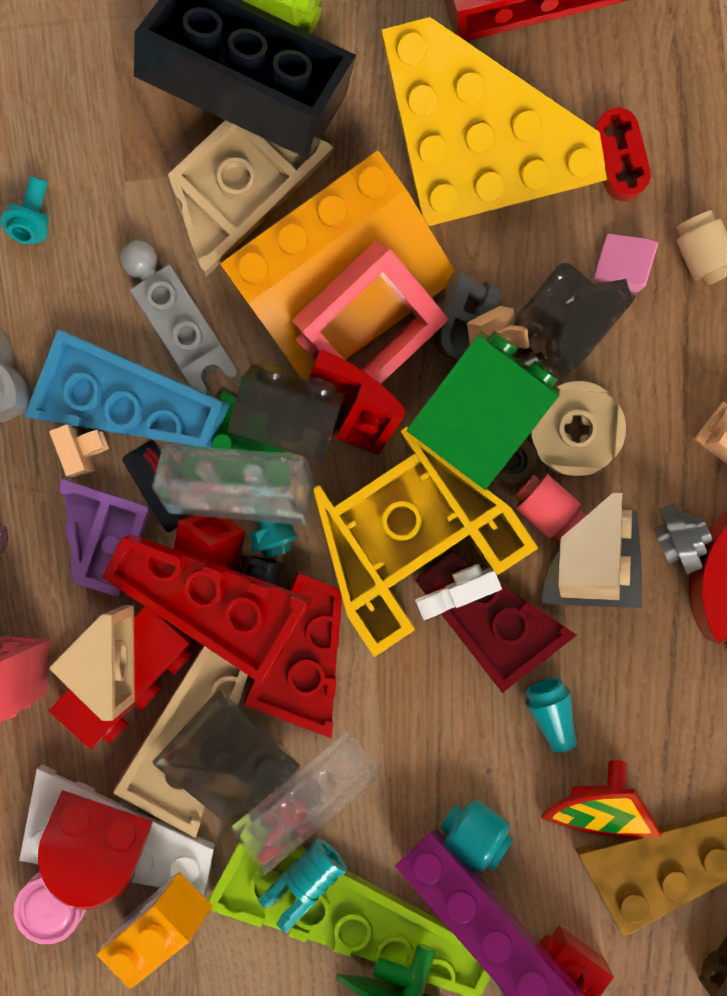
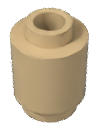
[676,210,727,286]

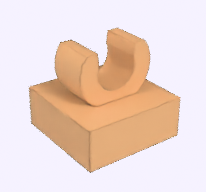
[467,306,529,354]
[49,424,110,477]

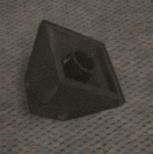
[152,689,300,820]

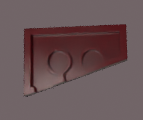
[414,551,577,693]

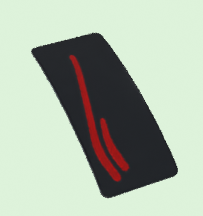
[122,440,198,532]

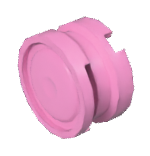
[14,871,86,944]

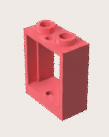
[291,240,449,384]

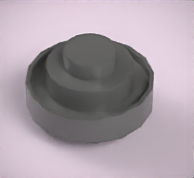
[654,503,713,574]

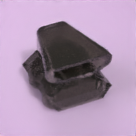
[514,262,636,376]

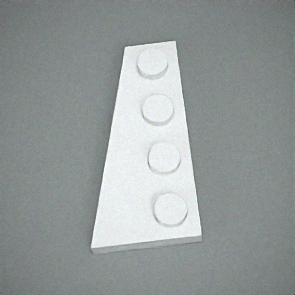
[19,764,216,896]

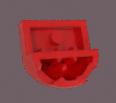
[38,790,153,910]

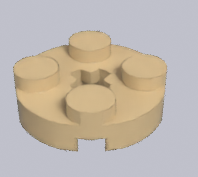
[529,381,626,476]

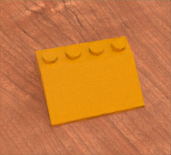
[220,150,455,383]

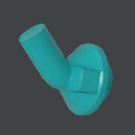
[0,176,49,244]
[244,494,298,558]

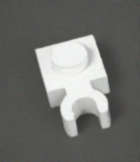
[415,564,502,620]

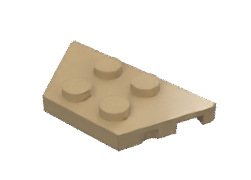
[168,120,334,277]

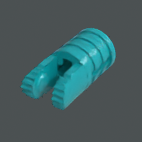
[258,838,347,934]

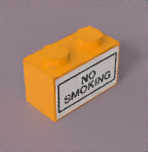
[96,872,213,989]

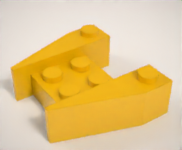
[313,427,538,657]

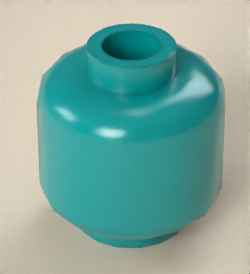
[440,800,514,873]

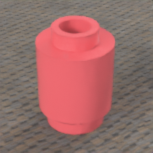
[514,473,587,542]

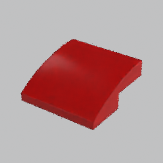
[297,349,406,455]

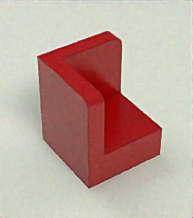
[174,508,246,571]

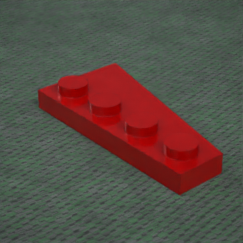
[102,534,313,684]

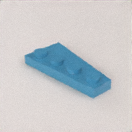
[24,330,230,449]

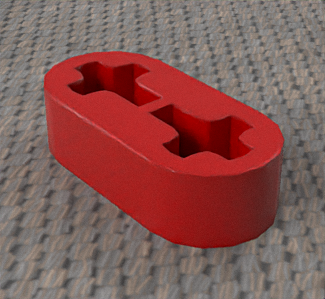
[594,107,651,201]

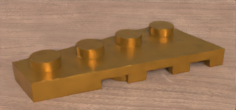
[575,809,727,938]

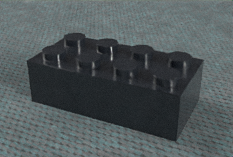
[134,0,356,159]

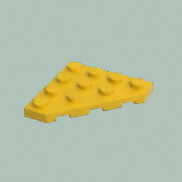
[380,17,607,226]

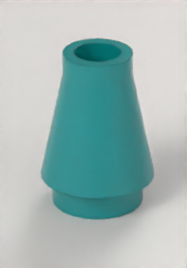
[525,678,578,753]

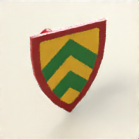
[541,760,662,838]

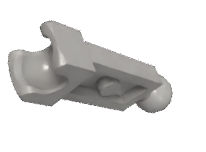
[120,240,242,396]

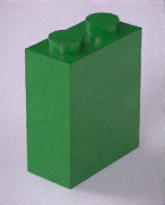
[406,331,560,490]

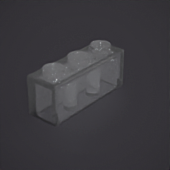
[152,444,315,525]
[232,731,379,875]

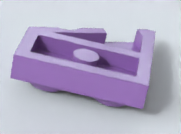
[59,479,152,598]

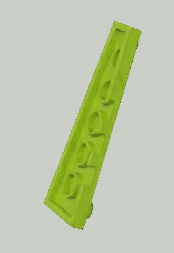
[208,819,491,996]

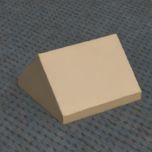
[49,605,135,721]

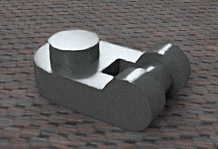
[434,269,501,360]

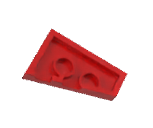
[244,571,342,739]

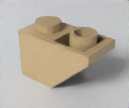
[558,493,632,600]

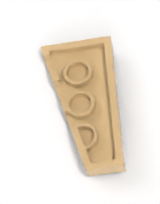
[113,645,248,838]

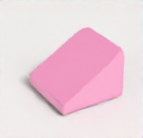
[593,234,659,293]

